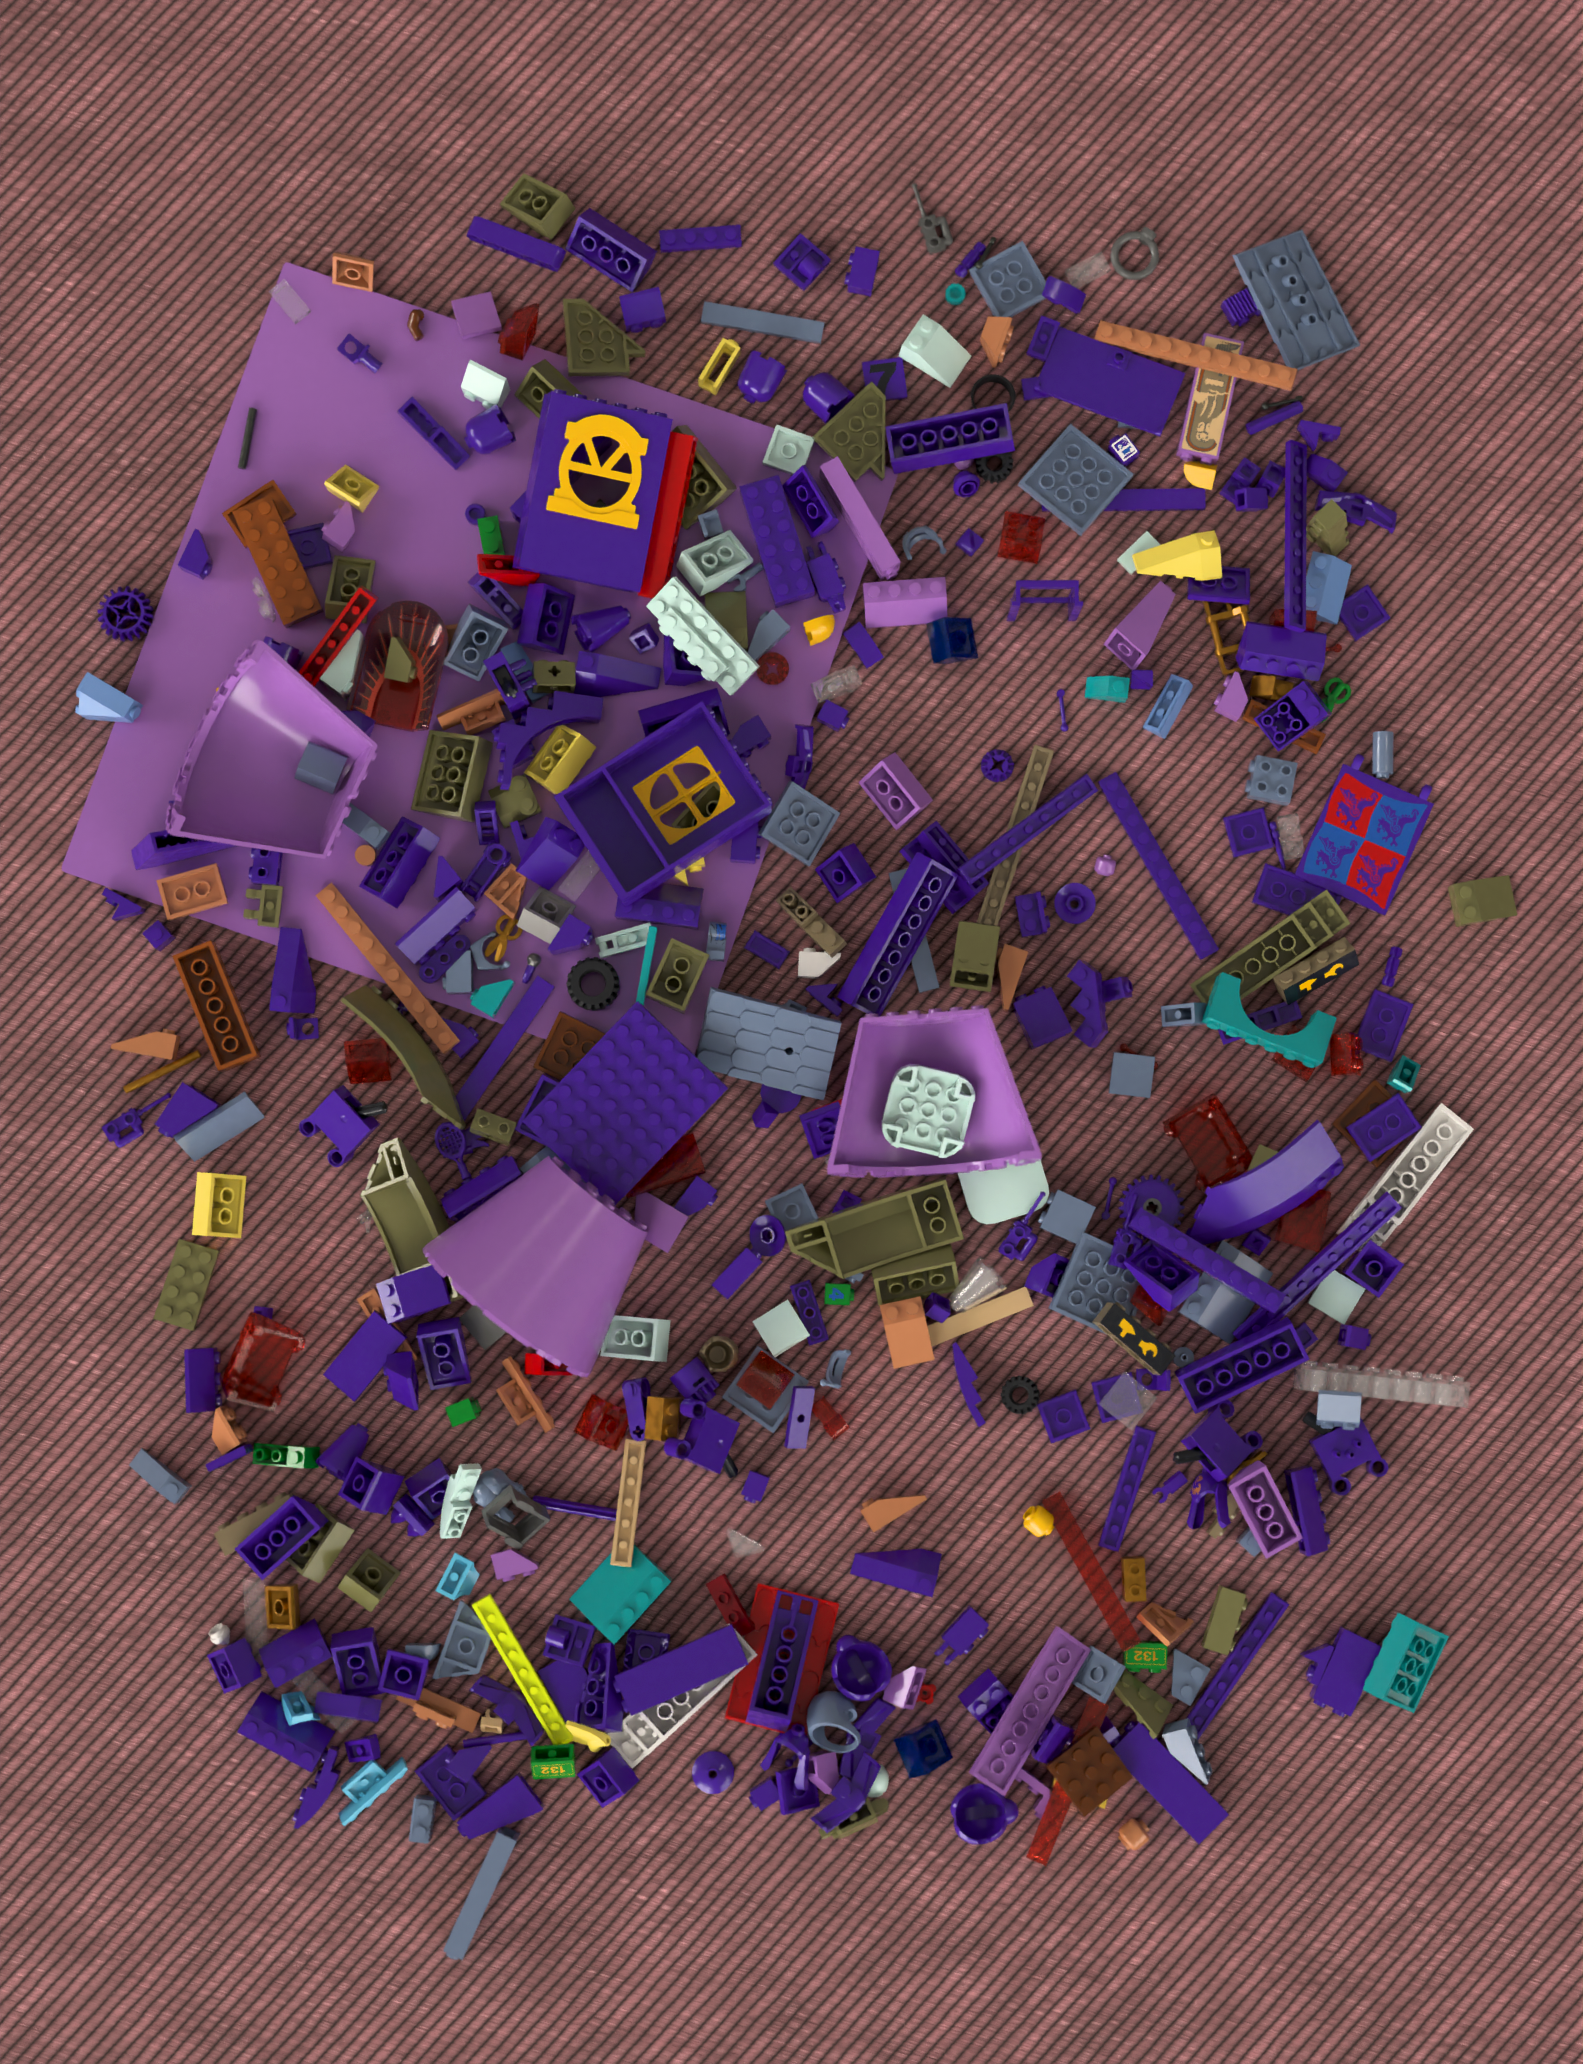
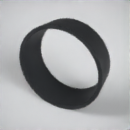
[971,374,1016,412]

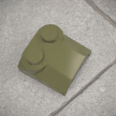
[488,774,542,829]

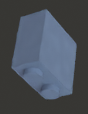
[1244,755,1298,806]
[1038,1189,1096,1245]

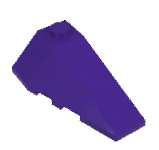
[574,651,662,698]
[269,927,317,1013]
[850,1548,942,1597]
[574,1642,623,1733]

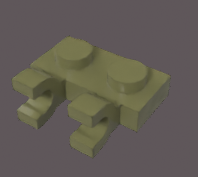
[243,884,284,928]

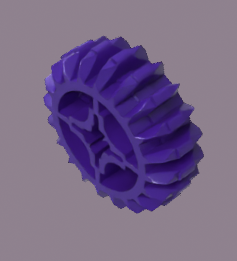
[97,586,154,642]

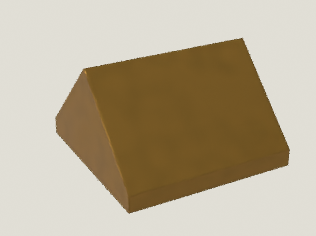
[265,1583,301,1629]

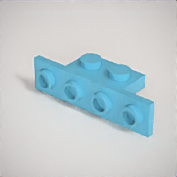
[338,1757,408,1826]

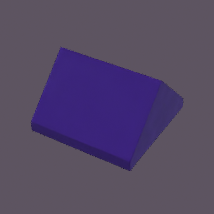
[434,856,463,902]
[378,1649,429,1701]

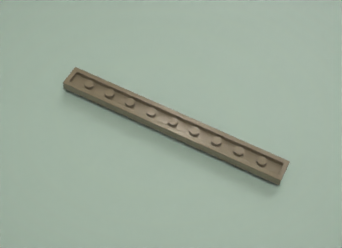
[977,745,1054,926]

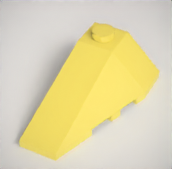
[1132,530,1222,581]

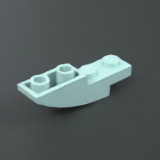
[440,1464,482,1539]

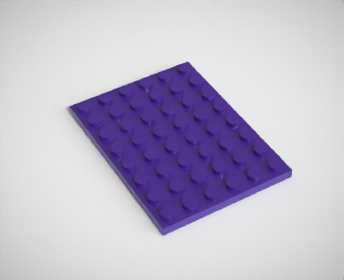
[522,1001,729,1206]

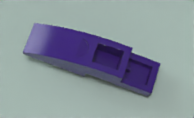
[293,1745,341,1829]

